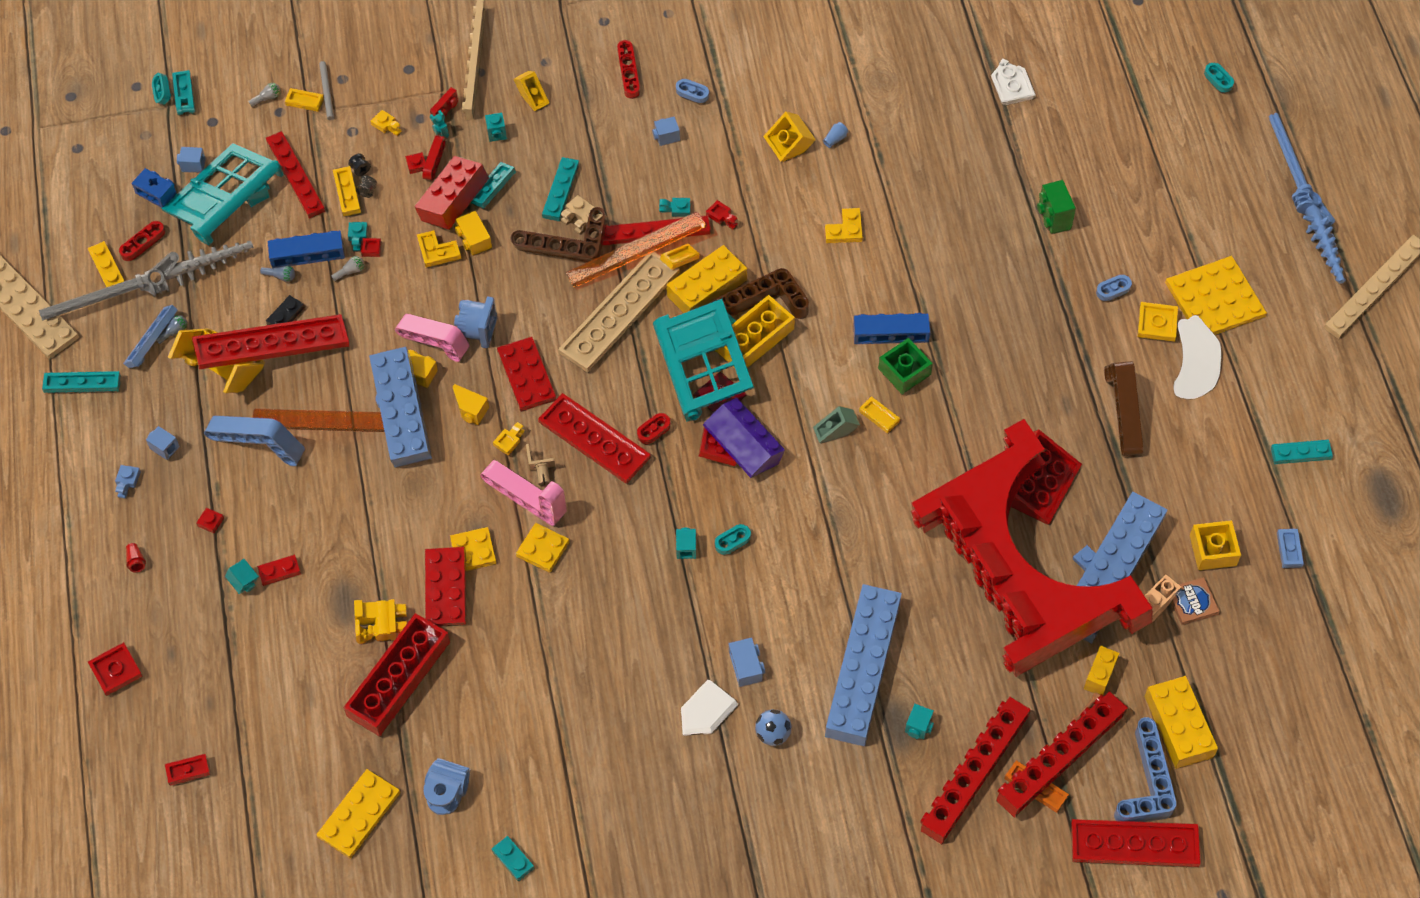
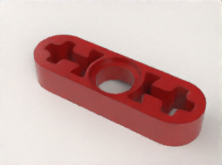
[422,135,446,181]
[119,221,165,261]

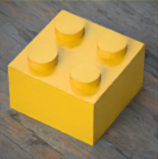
[1189,520,1241,570]

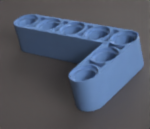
[204,416,305,466]
[1114,717,1176,822]

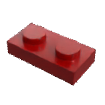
[430,87,458,117]
[257,554,301,586]
[165,754,210,786]

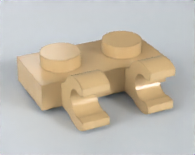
[561,195,603,234]

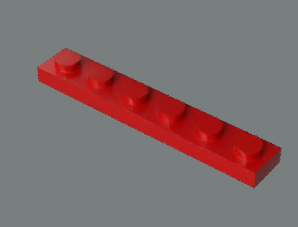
[266,131,325,219]
[602,216,710,246]

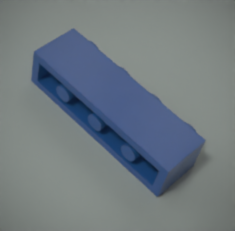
[268,230,345,269]
[853,313,930,344]

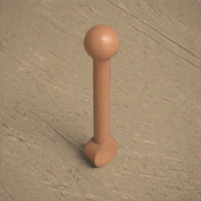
[1071,693,1100,721]

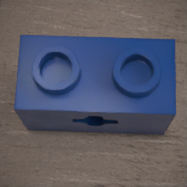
[132,168,177,208]

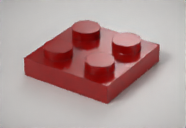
[88,642,143,696]

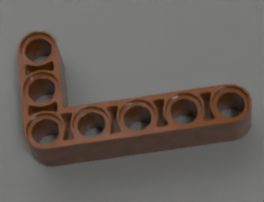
[511,207,607,262]
[710,268,809,319]
[1104,361,1143,456]

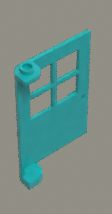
[161,143,284,245]
[653,299,754,422]

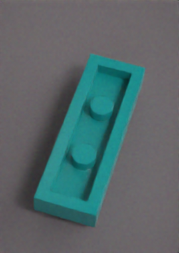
[471,162,516,208]
[1271,439,1333,465]

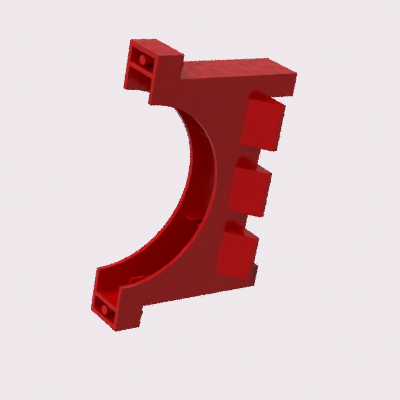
[910,419,1153,677]

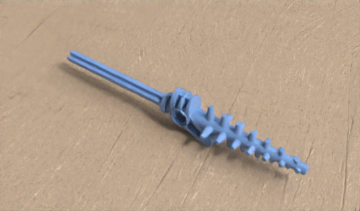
[1269,113,1346,284]

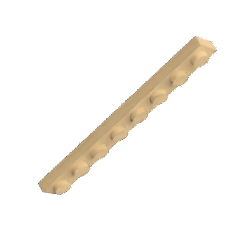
[462,0,485,120]
[1324,235,1420,339]

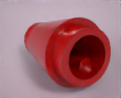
[126,543,146,573]

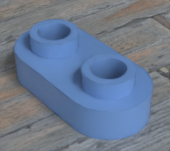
[676,79,709,103]
[1096,275,1132,301]

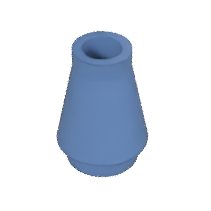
[823,122,849,148]

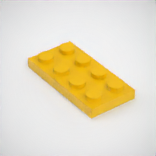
[316,769,401,859]

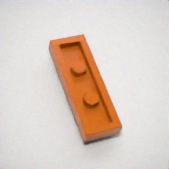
[1004,760,1069,813]

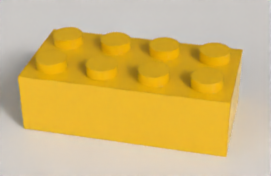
[667,245,747,313]
[715,295,795,368]
[1144,676,1218,769]

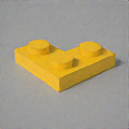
[825,208,863,243]
[417,230,461,268]

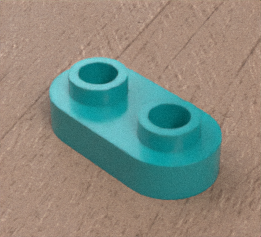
[1204,63,1234,93]
[152,72,171,105]
[715,524,751,555]

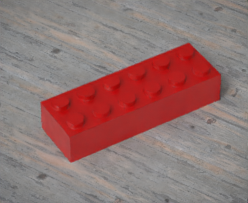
[343,613,450,737]

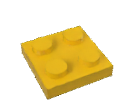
[1137,302,1178,342]
[516,522,570,573]
[450,527,496,571]

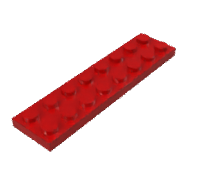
[192,314,349,370]

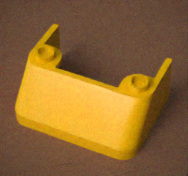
[168,329,265,393]

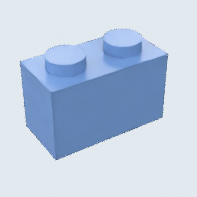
[729,638,765,687]

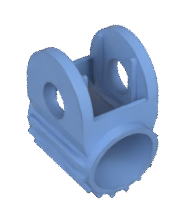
[424,758,470,815]

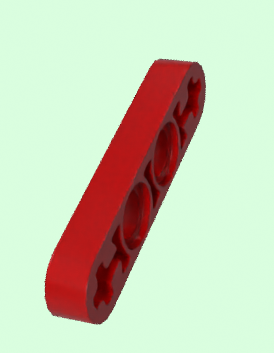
[617,40,640,99]

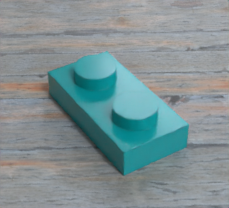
[491,836,534,881]

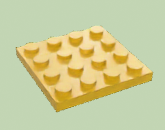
[1165,256,1267,335]

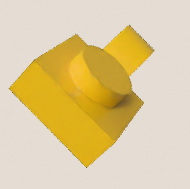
[370,110,402,136]
[493,422,525,456]

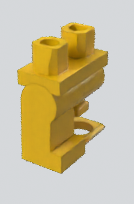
[354,599,407,644]

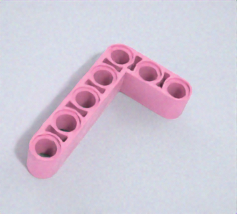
[480,460,567,526]

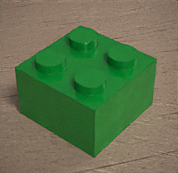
[1037,180,1076,234]
[878,338,933,394]

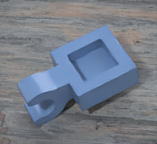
[115,465,141,498]

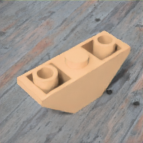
[1145,575,1181,624]

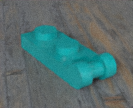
[172,70,196,115]

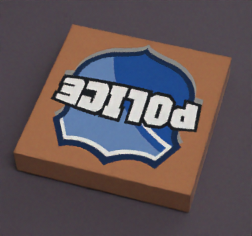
[1171,577,1220,625]

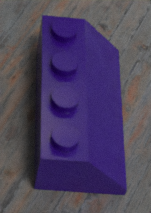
[703,398,785,478]

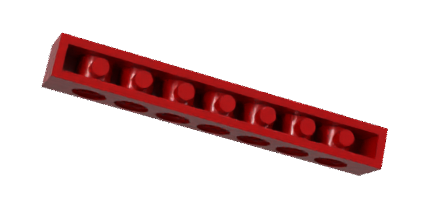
[996,691,1128,818]
[920,696,1031,845]

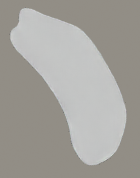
[1174,315,1221,399]

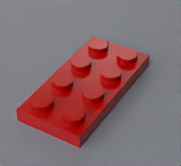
[497,337,556,412]
[425,546,466,626]

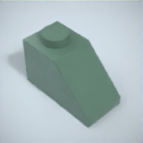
[813,406,860,443]

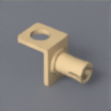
[526,444,555,486]

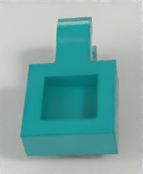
[430,110,449,138]
[659,198,690,217]
[348,222,368,251]

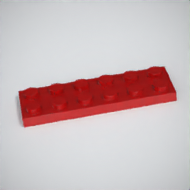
[538,393,651,484]
[1071,819,1200,867]

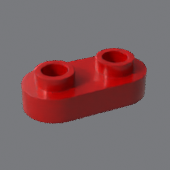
[637,413,671,444]

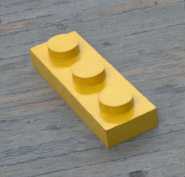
[333,166,361,217]
[87,241,124,287]

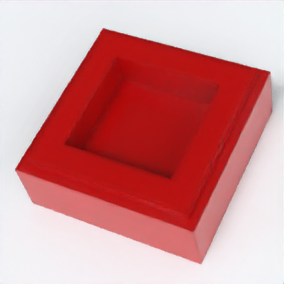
[361,238,382,257]

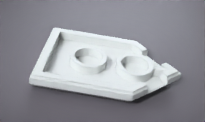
[991,59,1036,105]
[681,680,738,736]

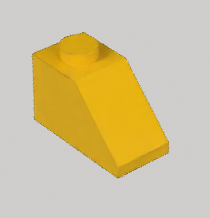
[513,71,549,111]
[453,384,489,425]

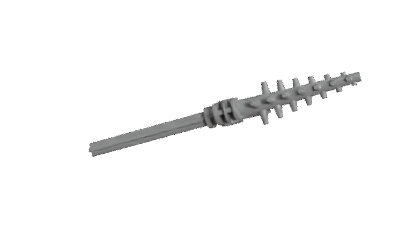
[39,240,254,321]

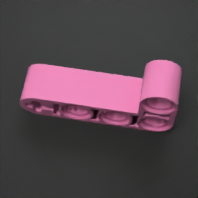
[395,314,469,362]

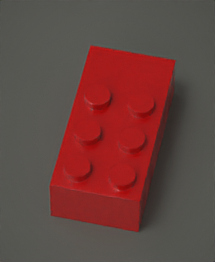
[414,156,489,230]

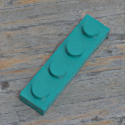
[542,157,579,222]
[42,371,121,393]

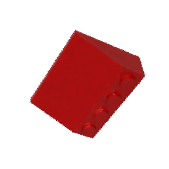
[1011,429,1082,525]

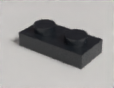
[266,295,305,325]

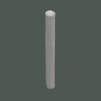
[319,61,334,120]

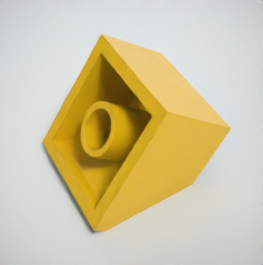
[763,111,816,162]

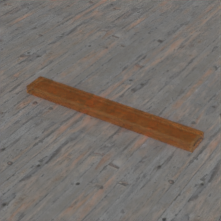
[566,212,706,288]
[253,409,385,432]

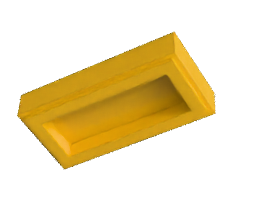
[285,88,324,112]
[660,243,700,270]
[859,396,900,434]

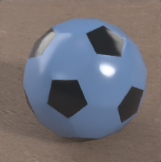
[755,709,792,746]

